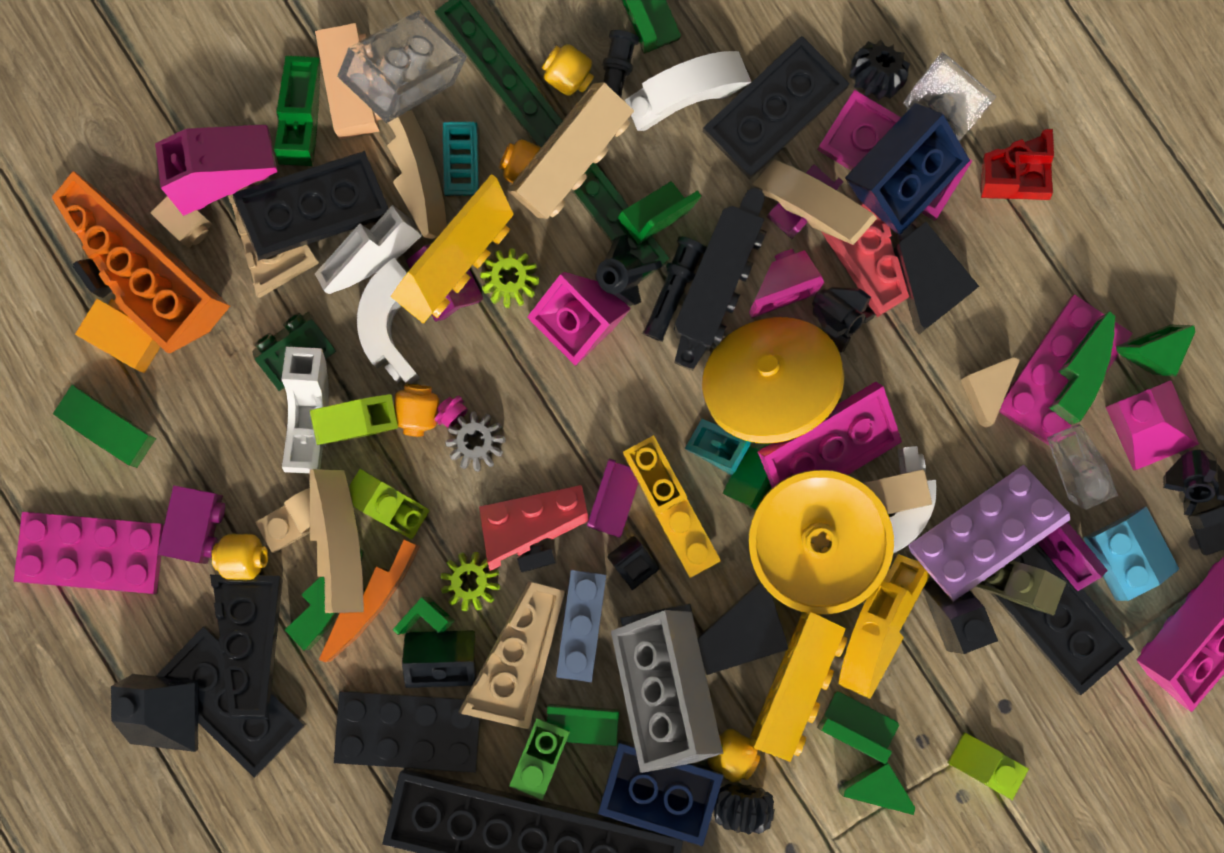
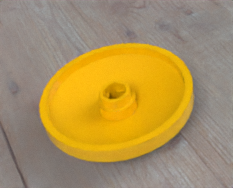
[702,317,844,443]
[748,470,894,615]

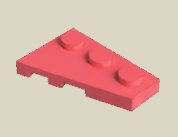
[821,204,909,318]
[479,485,589,571]

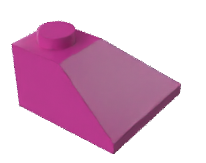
[749,249,824,319]
[527,272,631,366]
[1106,380,1199,471]

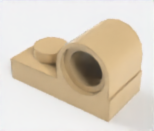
[255,488,310,553]

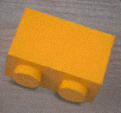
[75,299,160,374]

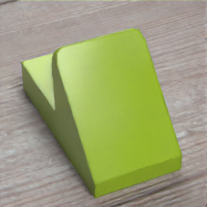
[947,732,1029,800]

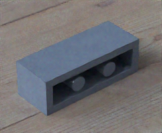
[556,570,607,682]

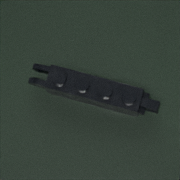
[674,187,767,371]

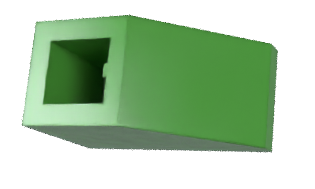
[509,718,570,800]

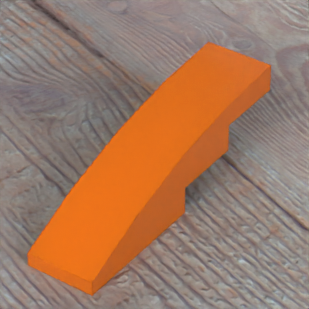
[319,540,421,663]

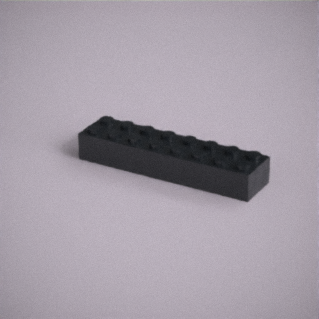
[382,768,683,853]

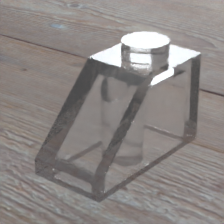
[1047,424,1118,510]

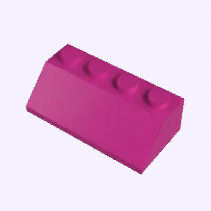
[1136,557,1224,712]

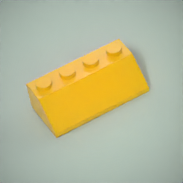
[390,174,514,324]
[749,612,848,762]

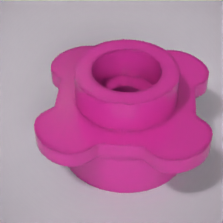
[435,395,468,428]

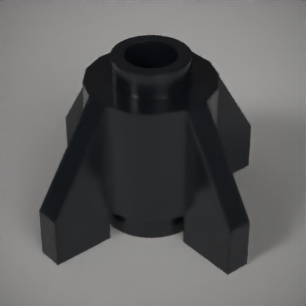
[594,234,662,306]
[812,287,875,353]
[1163,449,1224,516]

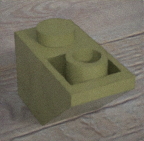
[976,560,1066,616]

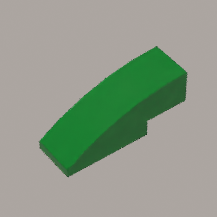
[274,56,320,166]
[1049,311,1115,425]
[53,385,156,468]
[285,548,364,651]

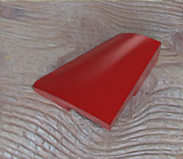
[981,129,1054,200]

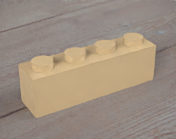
[507,82,634,219]

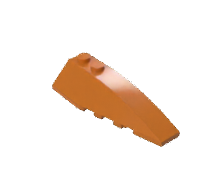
[51,171,230,354]

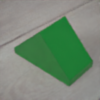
[1116,324,1196,376]
[839,762,915,815]

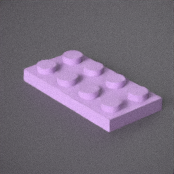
[908,465,1070,602]

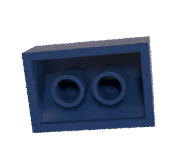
[845,103,970,235]
[598,740,724,846]

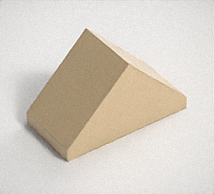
[961,357,1020,428]

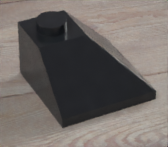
[111,674,198,752]

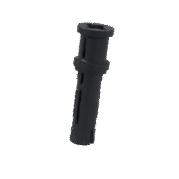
[602,30,640,98]
[642,236,707,342]

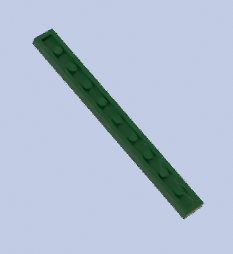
[434,0,669,281]

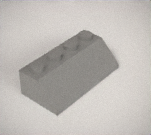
[611,610,723,773]

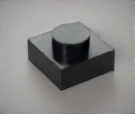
[517,544,556,573]

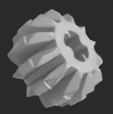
[445,411,506,472]

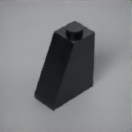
[894,222,979,334]
[922,580,998,654]
[697,582,789,675]

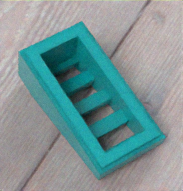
[443,122,479,196]

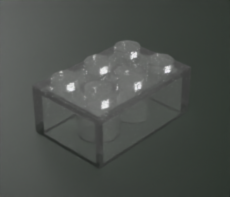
[337,10,467,123]

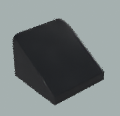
[73,259,112,298]
[607,536,660,590]

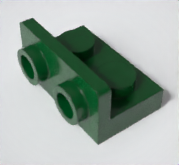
[252,312,336,391]

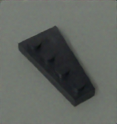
[210,574,283,719]

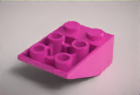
[155,125,278,216]

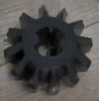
[849,40,910,101]
[714,783,775,835]

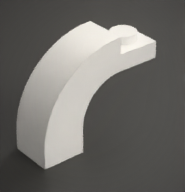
[625,51,751,131]
[357,258,420,384]
[282,347,329,474]
[889,446,937,553]

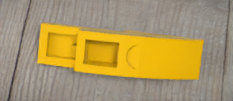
[623,435,721,578]
[839,554,930,699]

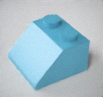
[1083,506,1179,601]

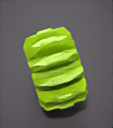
[480,248,539,308]
[440,552,501,611]

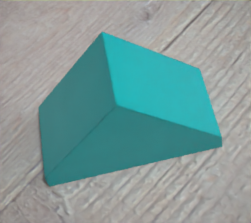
[685,419,752,475]

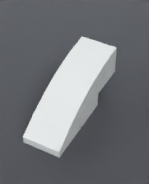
[315,205,422,294]

